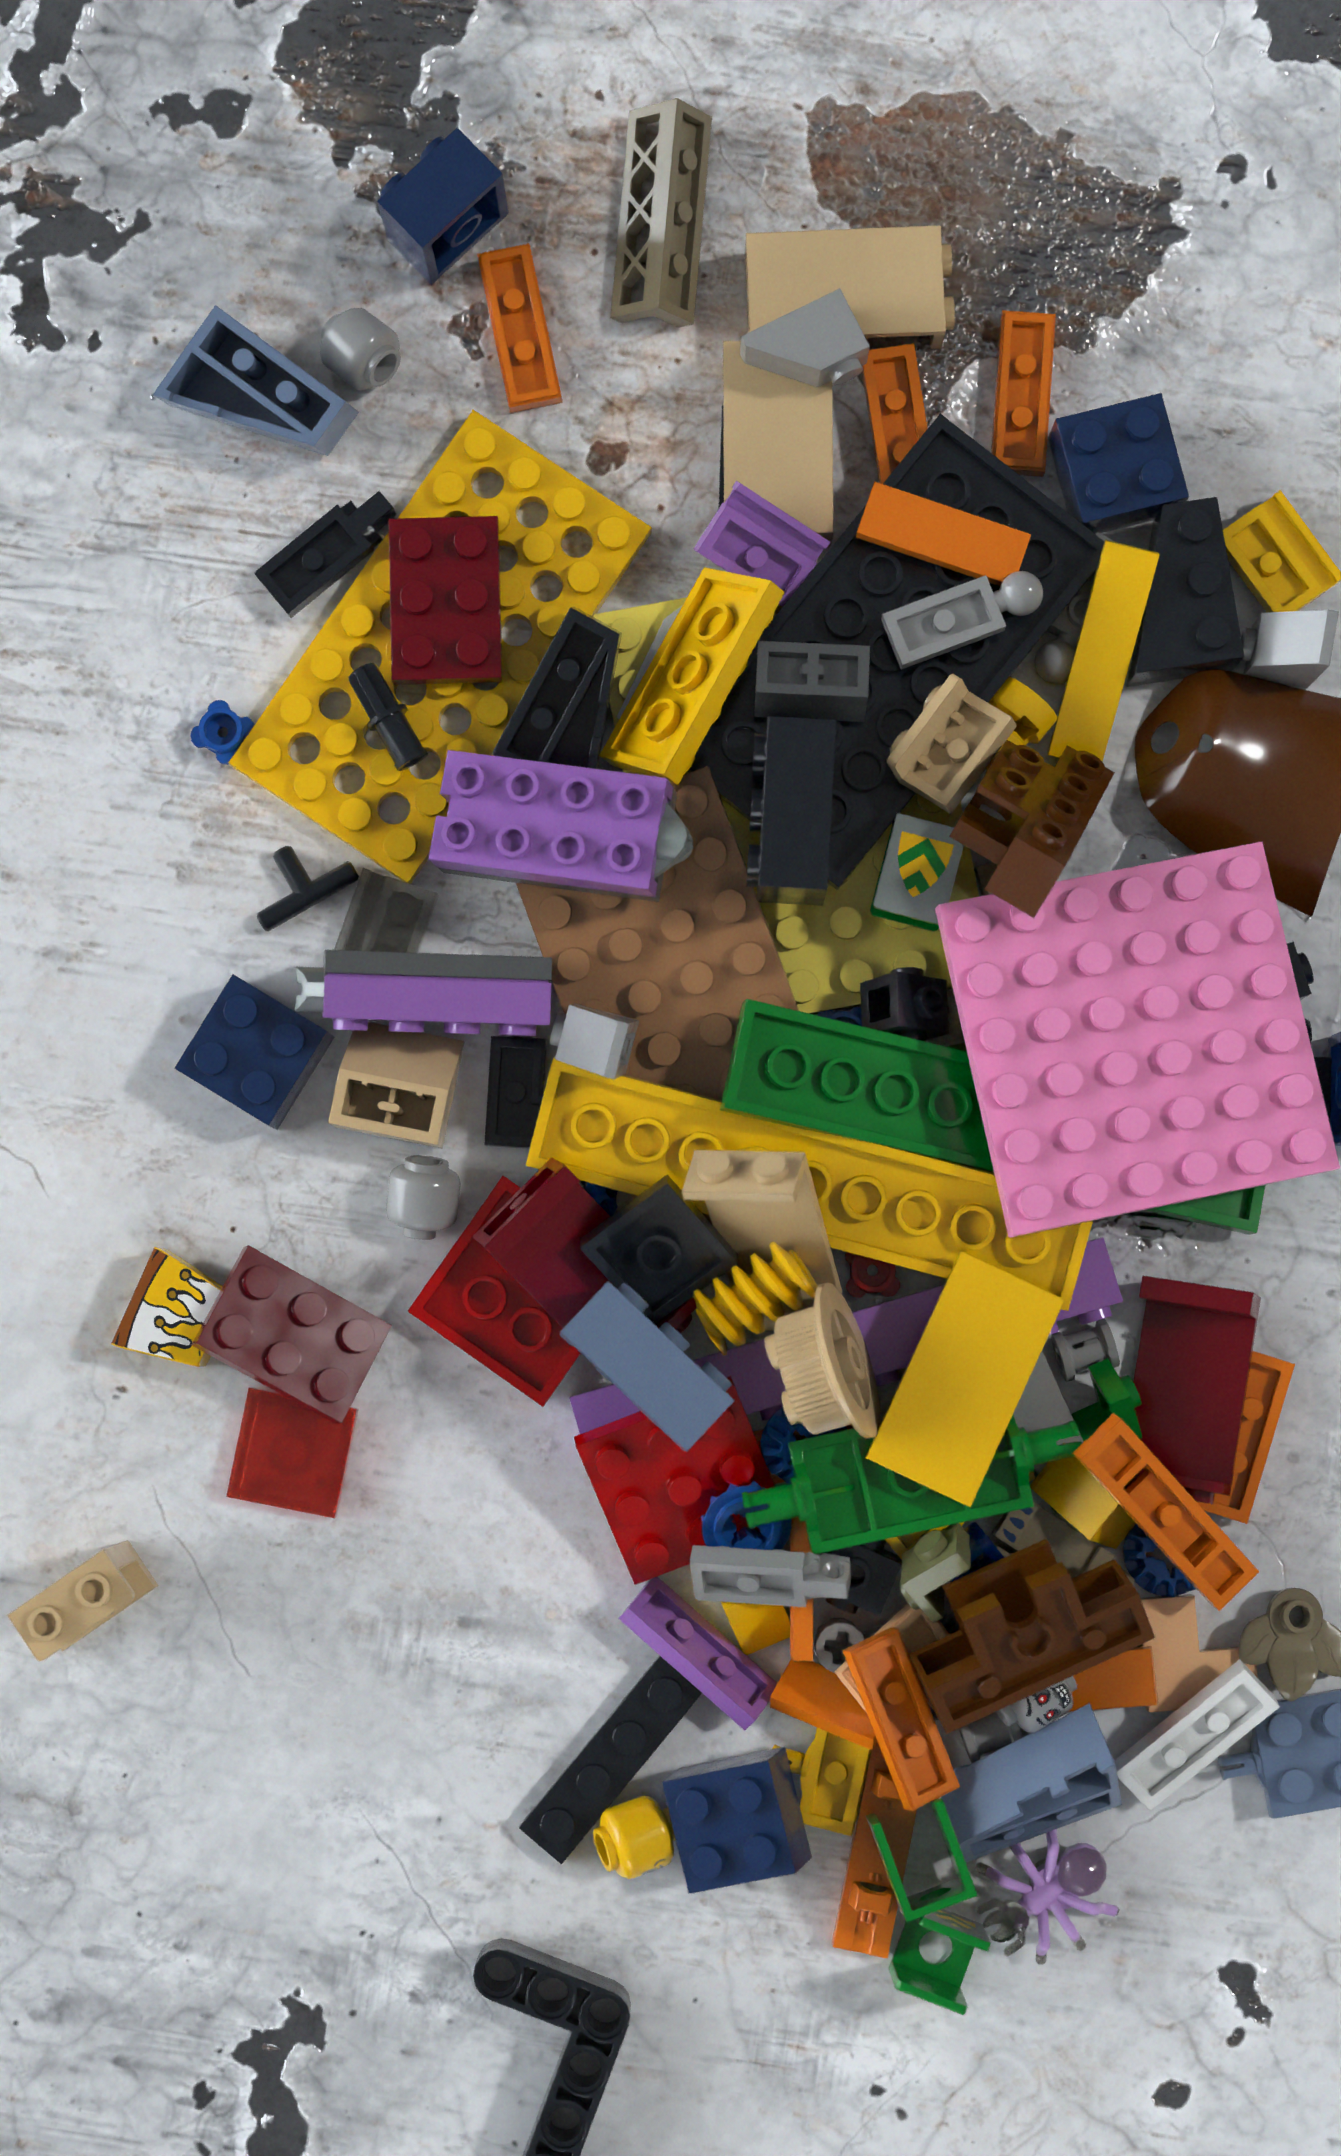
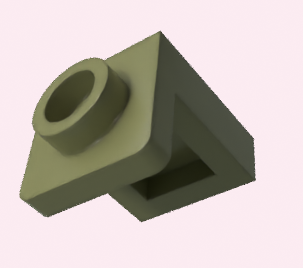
[899,1523,970,1623]

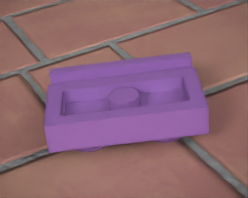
[694,481,830,607]

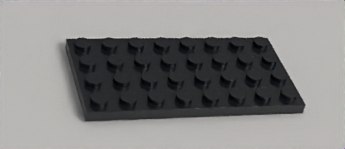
[688,414,1104,890]

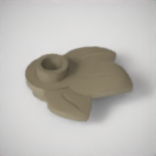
[1239,1588,1341,1702]

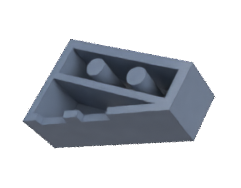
[153,305,359,456]
[560,1281,734,1451]
[941,1703,1122,1862]

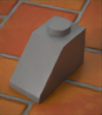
[740,288,870,387]
[1241,610,1339,689]
[550,1003,640,1079]

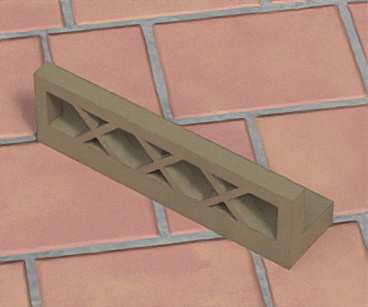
[610,98,712,328]

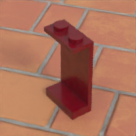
[473,1157,697,1334]
[1124,1275,1261,1504]

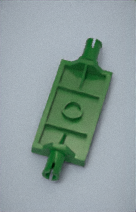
[741,1414,1082,1554]

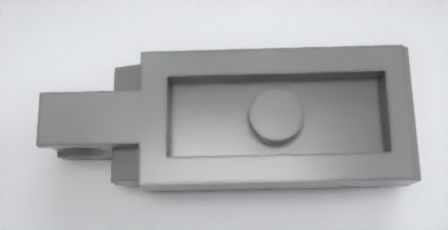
[690,1545,851,1607]

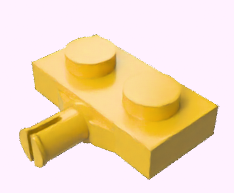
[772,1728,871,1836]

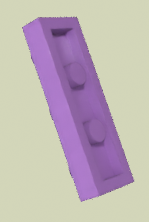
[618,1577,778,1731]

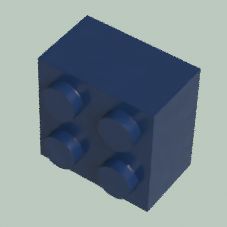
[377,127,509,285]
[1048,393,1189,534]
[174,974,335,1130]
[662,1747,812,1894]

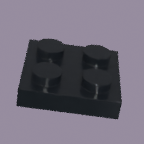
[580,1174,738,1324]

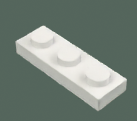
[1114,1659,1280,1811]

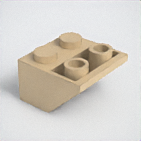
[328,1022,465,1149]

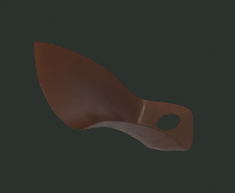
[1135,669,1341,917]

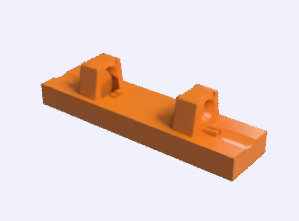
[1073,1413,1259,1611]
[831,1741,917,1959]

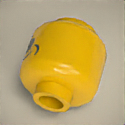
[593,1795,676,1879]

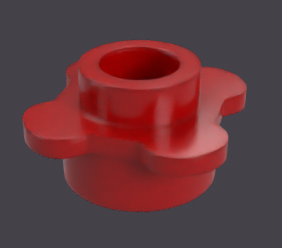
[845,1252,900,1298]

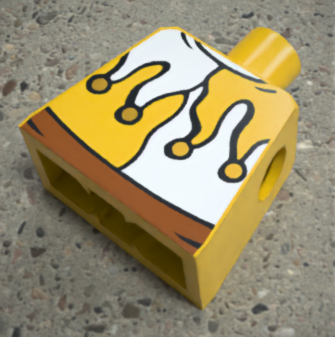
[111,1247,223,1367]

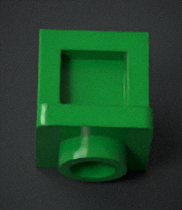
[1071,1358,1142,1442]

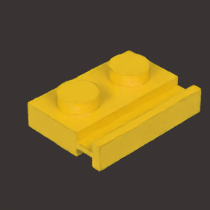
[1223,490,1341,613]

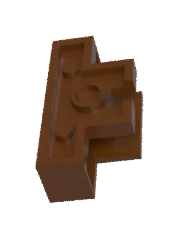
[949,740,1115,918]
[909,1538,1155,1734]

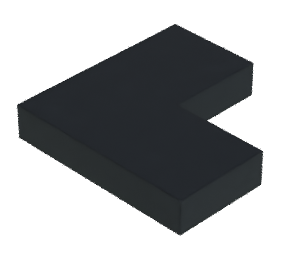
[484,1036,546,1149]

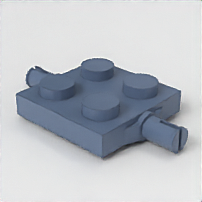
[1218,1689,1341,1819]

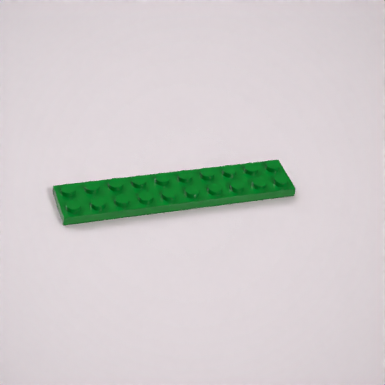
[720,999,1266,1235]

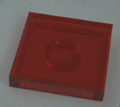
[226,1387,359,1518]

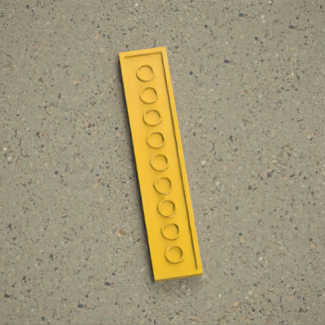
[525,1057,1093,1311]

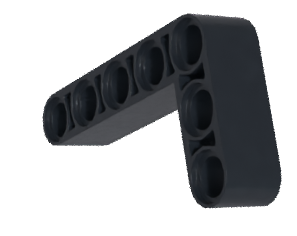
[473,1938,631,2156]

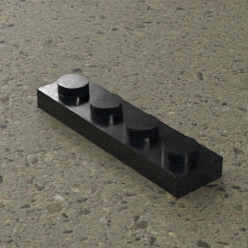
[519,1655,702,1865]

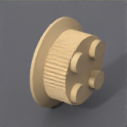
[765,1283,881,1438]

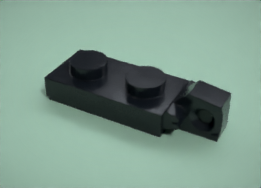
[254,491,397,618]

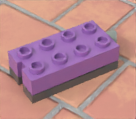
[428,750,693,902]
[294,950,552,1036]

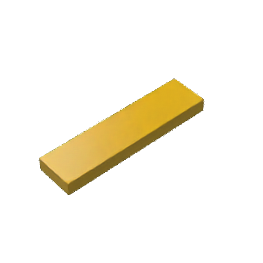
[1047,540,1160,762]

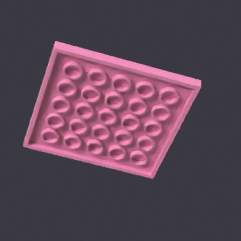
[935,842,1340,1238]

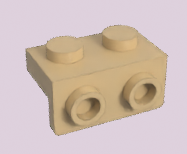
[887,674,1017,814]

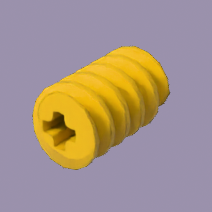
[693,1241,818,1356]

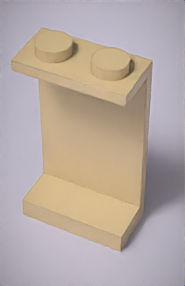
[745,225,955,349]
[723,341,833,547]
[682,1150,842,1331]

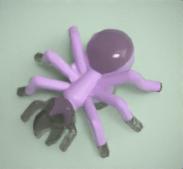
[975,1829,1119,1965]

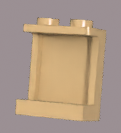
[7,1540,158,1661]

